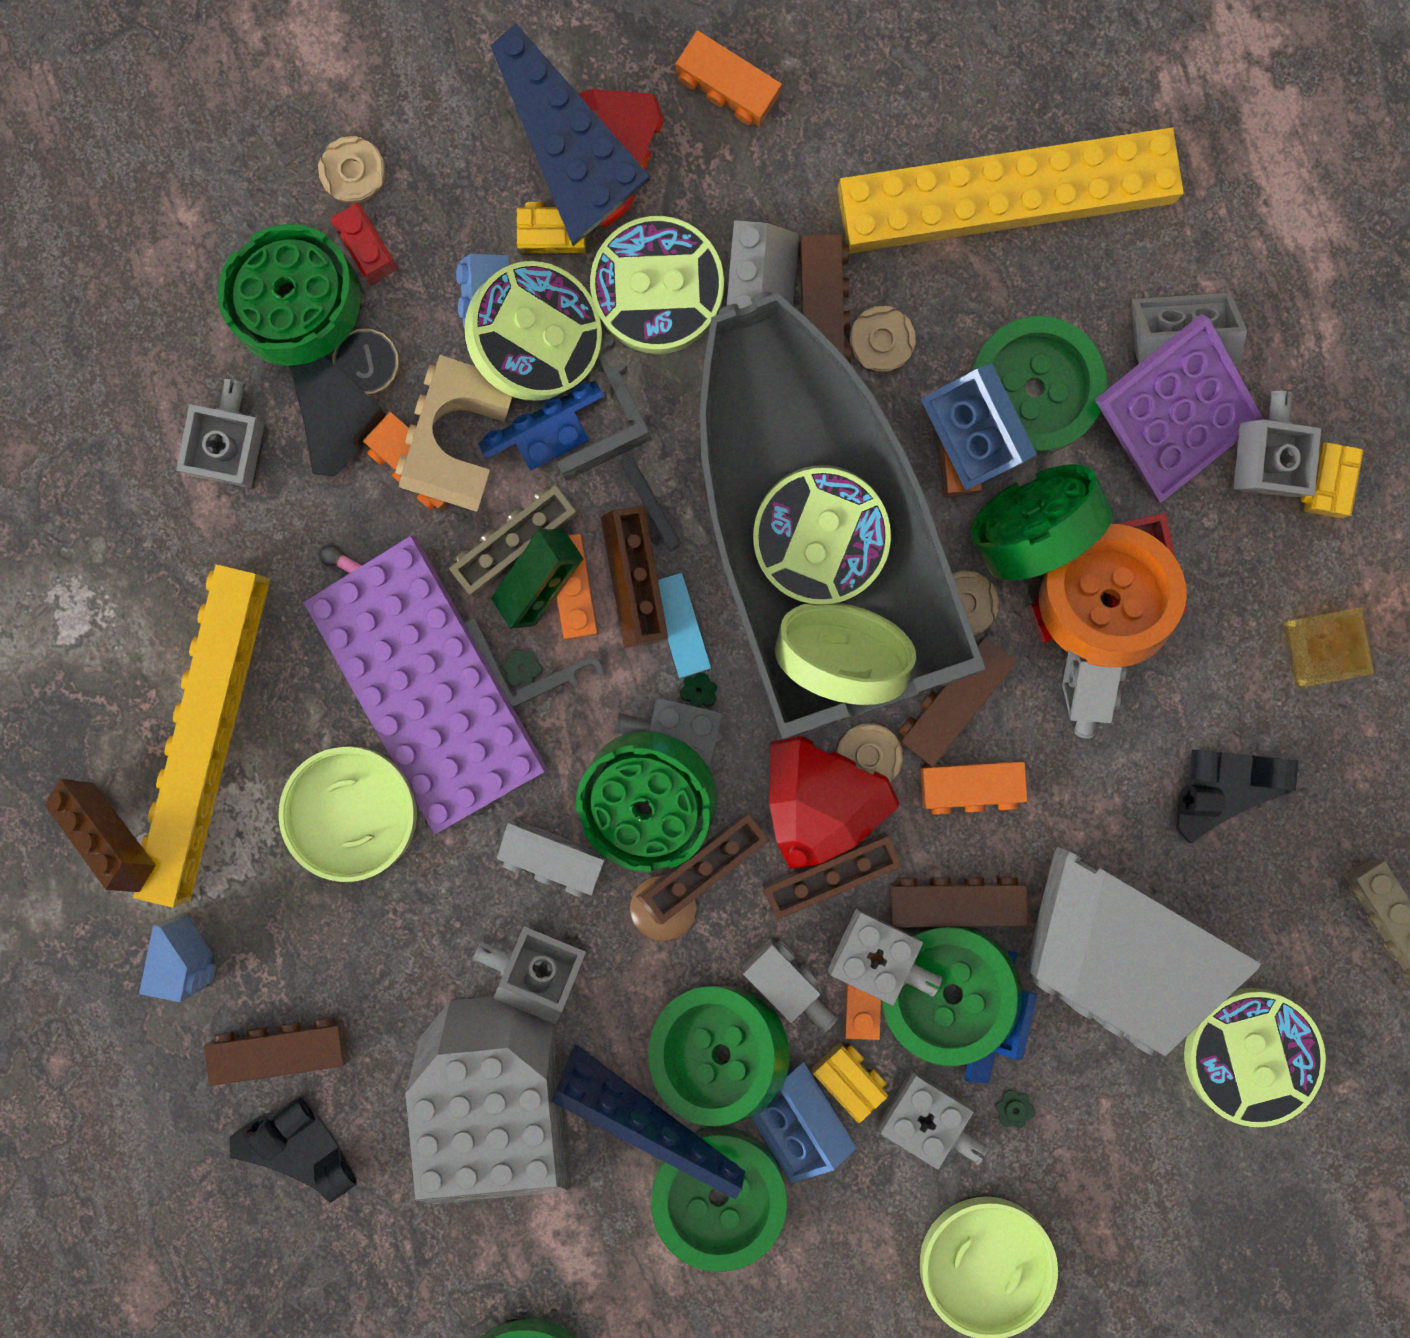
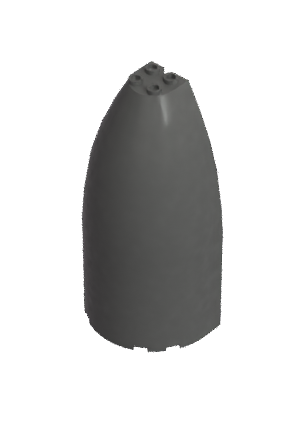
[700,291,986,739]

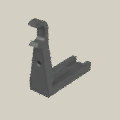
[556,339,652,481]
[465,618,603,708]

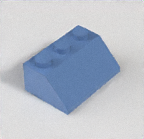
[920,363,1037,491]
[139,914,216,1002]
[751,1062,857,1184]

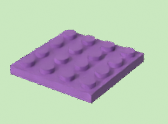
[1095,314,1263,503]

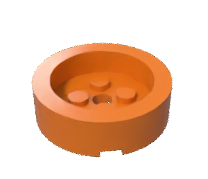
[1039,524,1187,668]

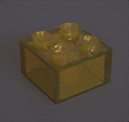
[1283,607,1374,687]

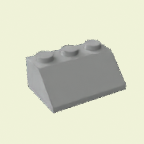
[727,220,800,309]
[1131,293,1247,365]
[497,819,606,898]

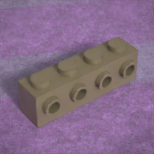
[449,485,579,597]
[1343,858,1410,986]

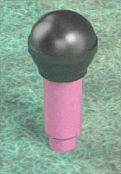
[319,544,362,573]

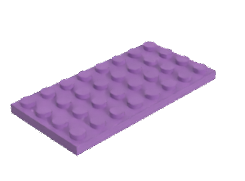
[303,535,548,835]

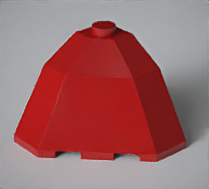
[578,89,664,228]
[769,736,899,869]

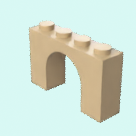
[395,355,512,512]

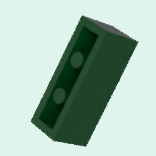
[491,528,584,629]

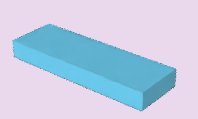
[658,573,711,678]

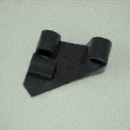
[288,356,386,476]
[1176,749,1299,843]
[229,1097,357,1203]

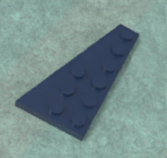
[490,24,651,246]
[551,1044,745,1200]

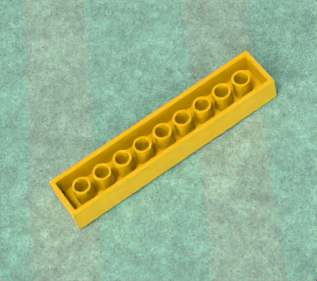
[837,127,1184,254]
[133,564,271,908]

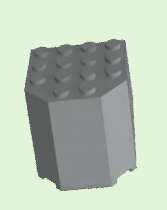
[1025,847,1261,1056]
[405,996,569,1204]

